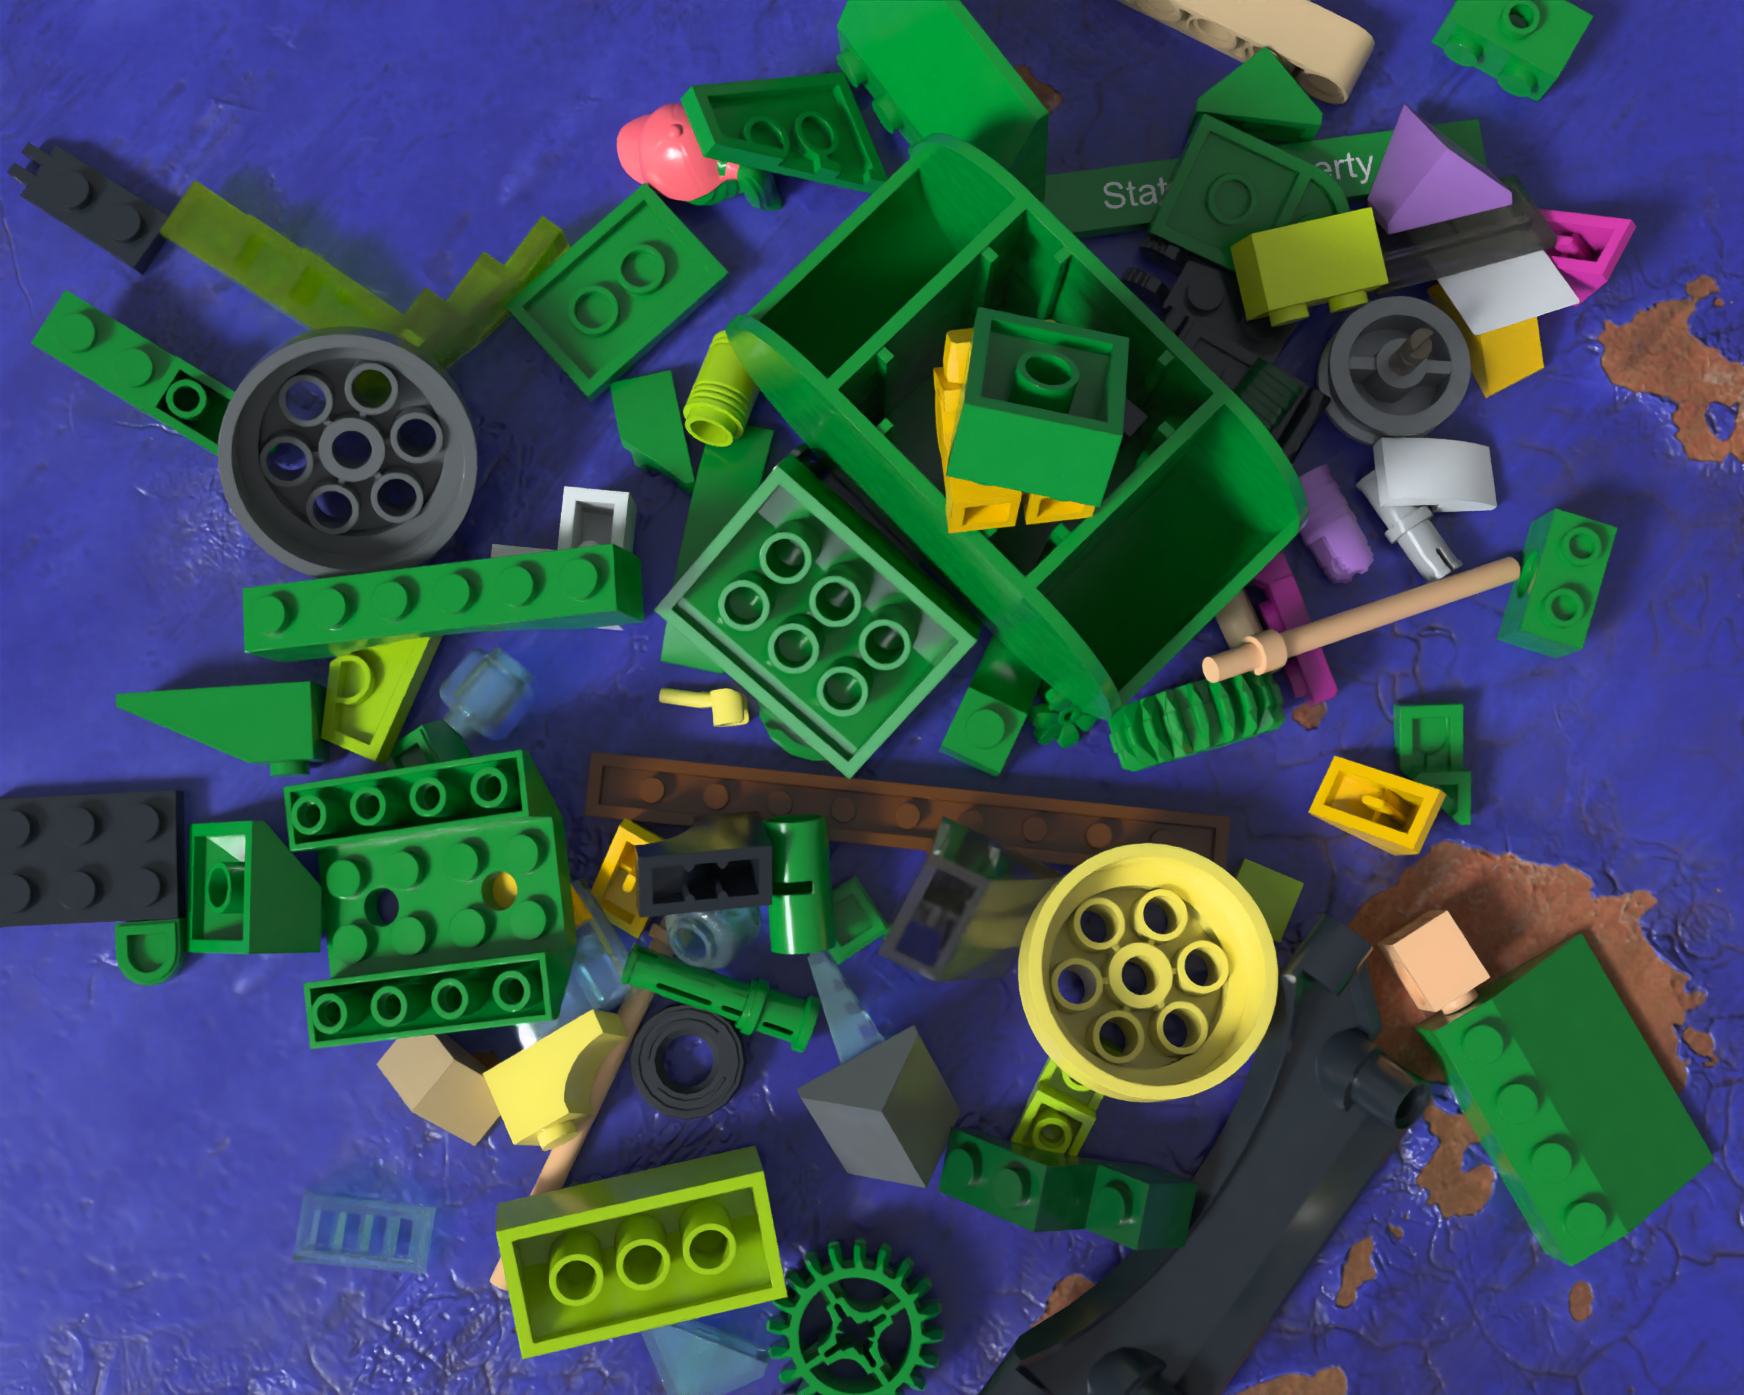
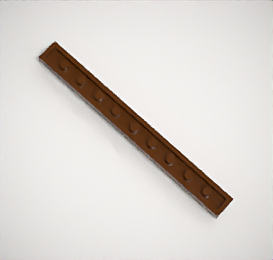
[584,752,1230,870]

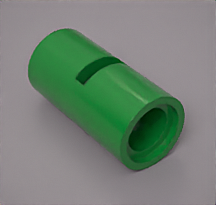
[762,814,836,954]

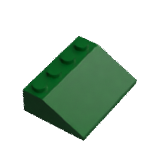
[836,0,1049,202]
[654,453,983,779]
[1414,933,1714,1267]

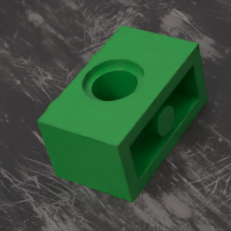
[1497,508,1617,659]

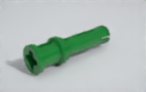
[620,943,820,1053]

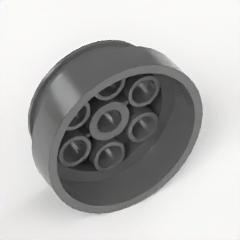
[218,326,477,579]

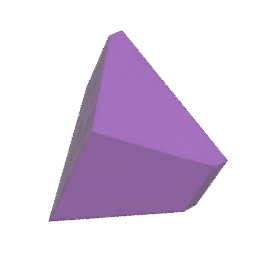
[1367,104,1512,235]

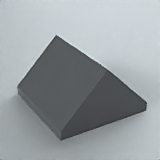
[797,1025,961,1188]

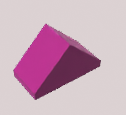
[1518,207,1636,307]

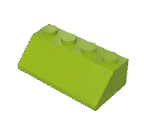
[496,1145,788,1359]

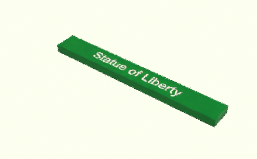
[1041,119,1487,239]

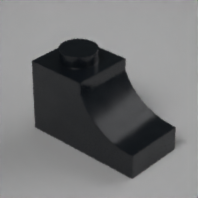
[635,811,772,918]

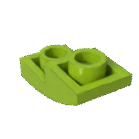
[1010,1035,1124,1156]

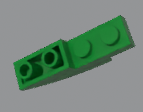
[31,290,280,457]

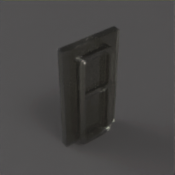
[1372,174,1557,296]

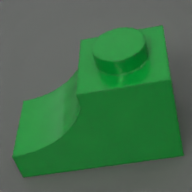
[938,635,1043,778]

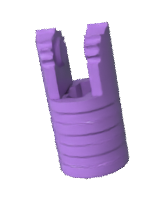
[1299,464,1375,584]

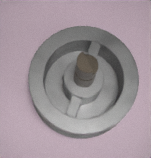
[1316,296,1471,447]

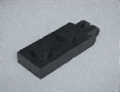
[7,142,177,275]

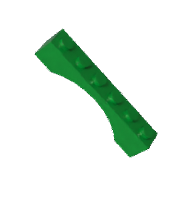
[242,543,644,662]

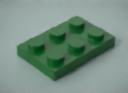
[504,183,730,402]

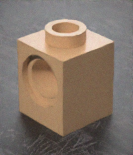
[1377,910,1490,1015]

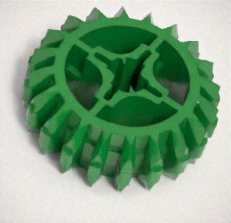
[1108,671,1286,772]
[766,1237,944,1395]

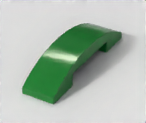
[661,425,775,675]

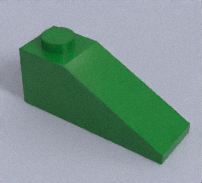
[116,681,330,777]

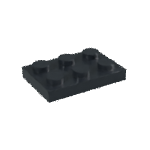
[0,790,186,927]

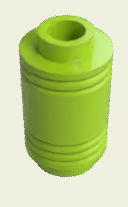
[683,330,760,447]

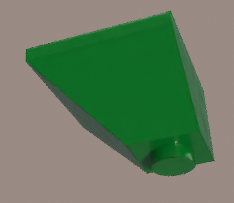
[185,821,326,954]

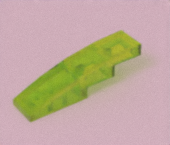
[159,180,413,373]
[354,215,571,399]

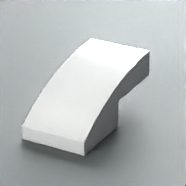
[1373,437,1497,512]

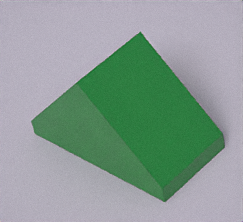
[1186,46,1323,145]

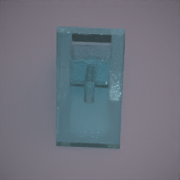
[641,1319,770,1395]

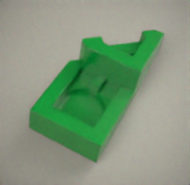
[610,370,696,494]

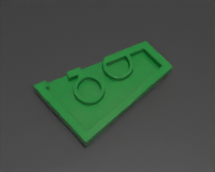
[680,72,888,194]

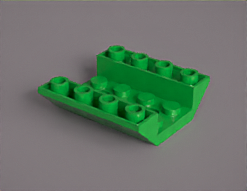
[283,750,578,1049]

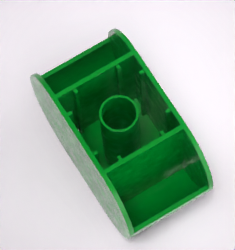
[725,133,1309,720]

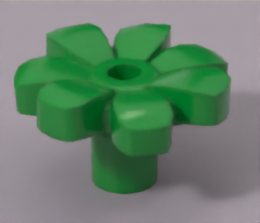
[1028,681,1099,748]

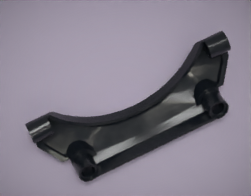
[977,914,1431,1395]

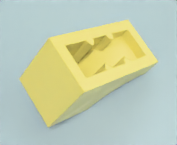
[483,1009,629,1151]

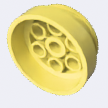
[1018,843,1278,1102]

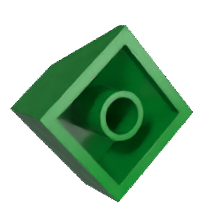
[946,307,1129,507]

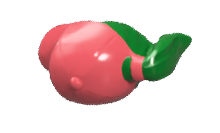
[617,102,784,211]

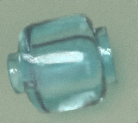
[439,645,535,742]
[665,906,762,970]

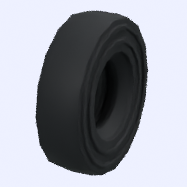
[630,1003,747,1120]

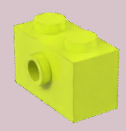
[1230,207,1389,327]

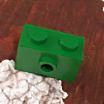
[1431,0,1593,102]

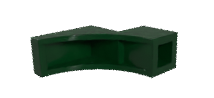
[938,1127,1198,1251]

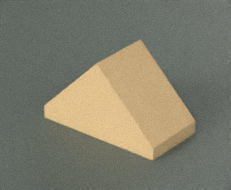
[376,1033,501,1146]

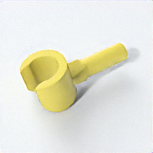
[659,687,749,727]

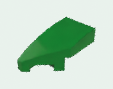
[1393,700,1471,825]

